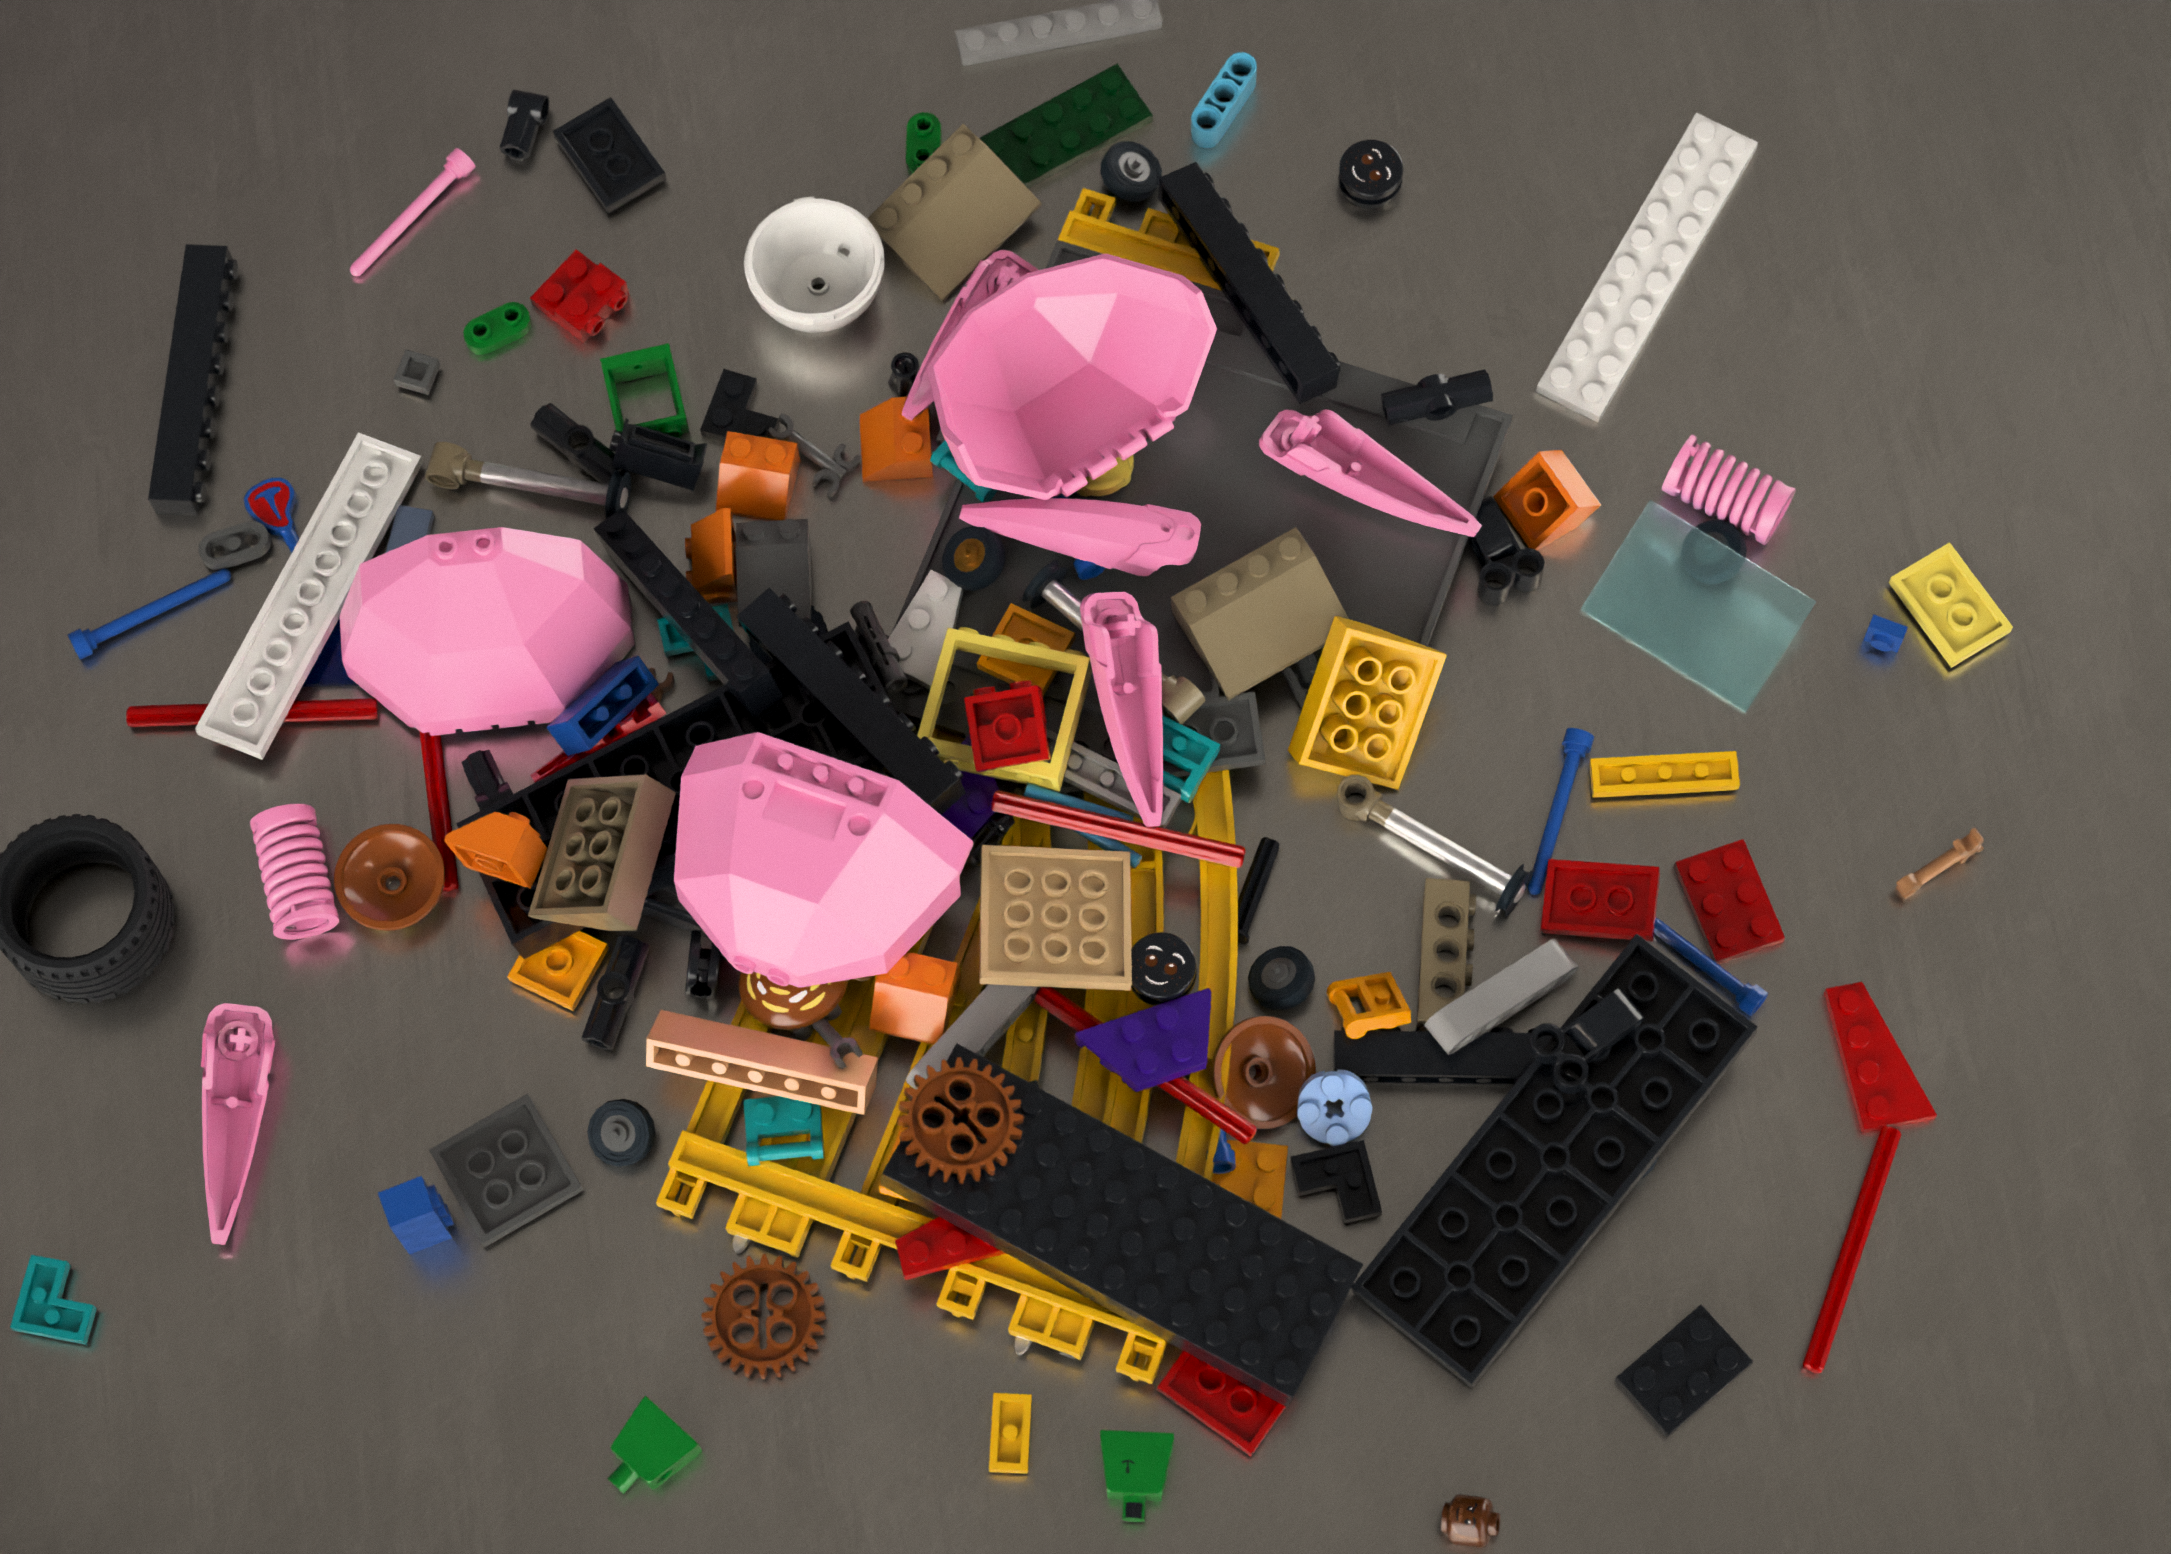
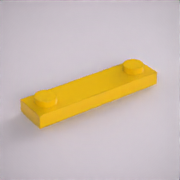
[1589,751,1740,798]

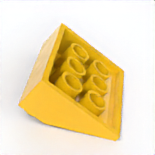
[1287,616,1447,790]

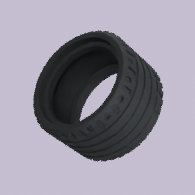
[0,814,175,1004]

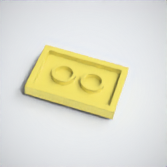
[1889,542,2013,668]

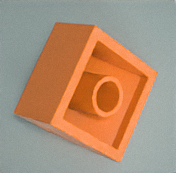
[859,396,933,482]
[716,431,801,521]
[1493,450,1601,551]
[685,508,738,604]
[444,812,548,889]
[869,952,961,1045]

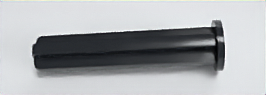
[1238,837,1280,944]

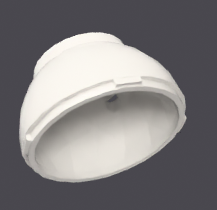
[744,196,884,333]

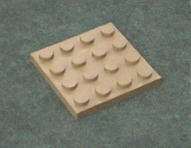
[979,845,1132,991]

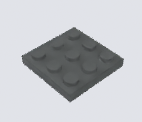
[429,1093,583,1248]

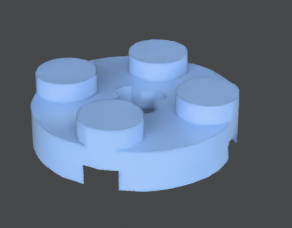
[1297,1069,1372,1147]

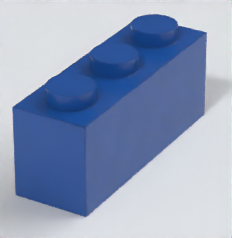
[546,656,659,756]
[378,1176,454,1255]

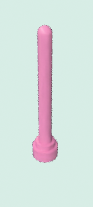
[350,148,476,276]

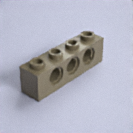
[1416,878,1476,1028]

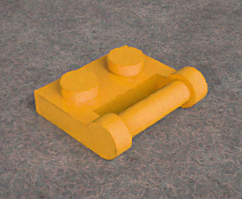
[1326,972,1411,1039]

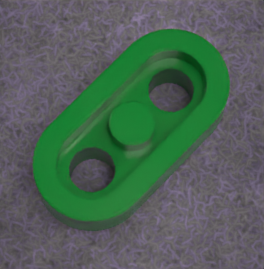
[906,112,942,175]
[463,302,532,355]

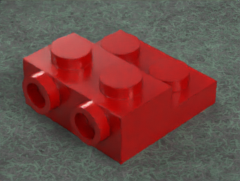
[530,249,630,343]
[964,680,1051,772]

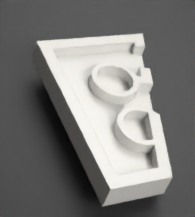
[882,570,963,690]

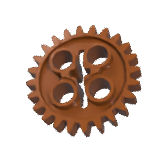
[897,1057,1024,1184]
[701,1254,826,1379]

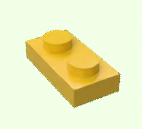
[989,1393,1032,1474]

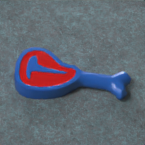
[244,478,300,553]

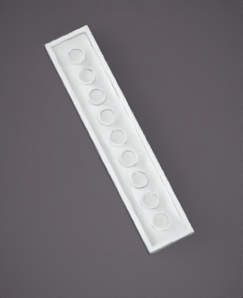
[1536,113,1758,423]
[195,433,424,760]

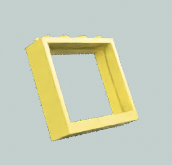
[917,627,1092,792]

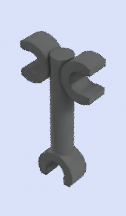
[767,413,861,498]
[790,1004,862,1069]

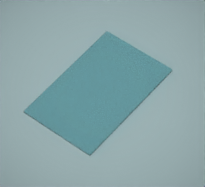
[1580,500,1816,712]

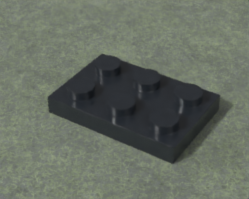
[553,97,667,214]
[1615,1304,1754,1438]

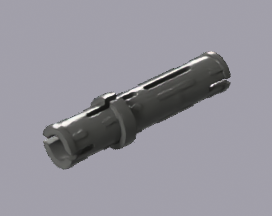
[850,601,908,693]

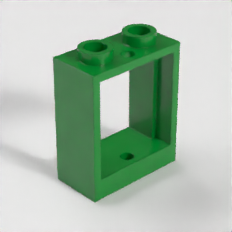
[600,343,690,438]

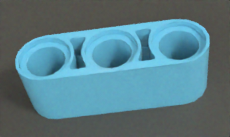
[1191,52,1257,148]

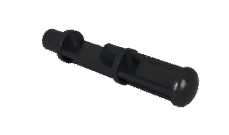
[966,783,1027,867]

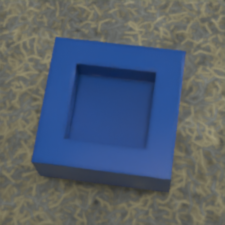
[1863,614,1908,653]

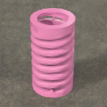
[1662,434,1796,546]
[250,804,339,940]

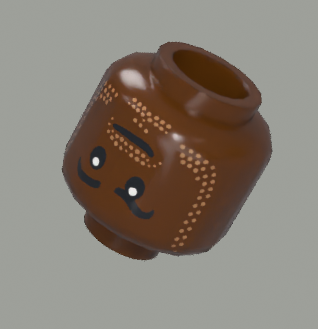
[1441,1494,1501,1548]

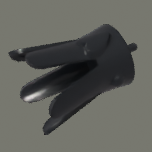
[888,352,920,397]

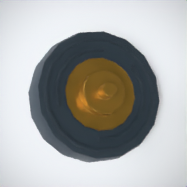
[942,526,1006,591]

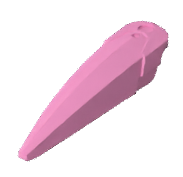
[902,250,1038,421]
[1259,409,1482,537]
[959,498,1201,577]
[1080,592,1163,827]
[201,1003,275,1245]

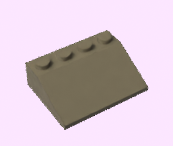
[867,123,1042,302]
[1171,527,1349,701]
[528,774,676,931]

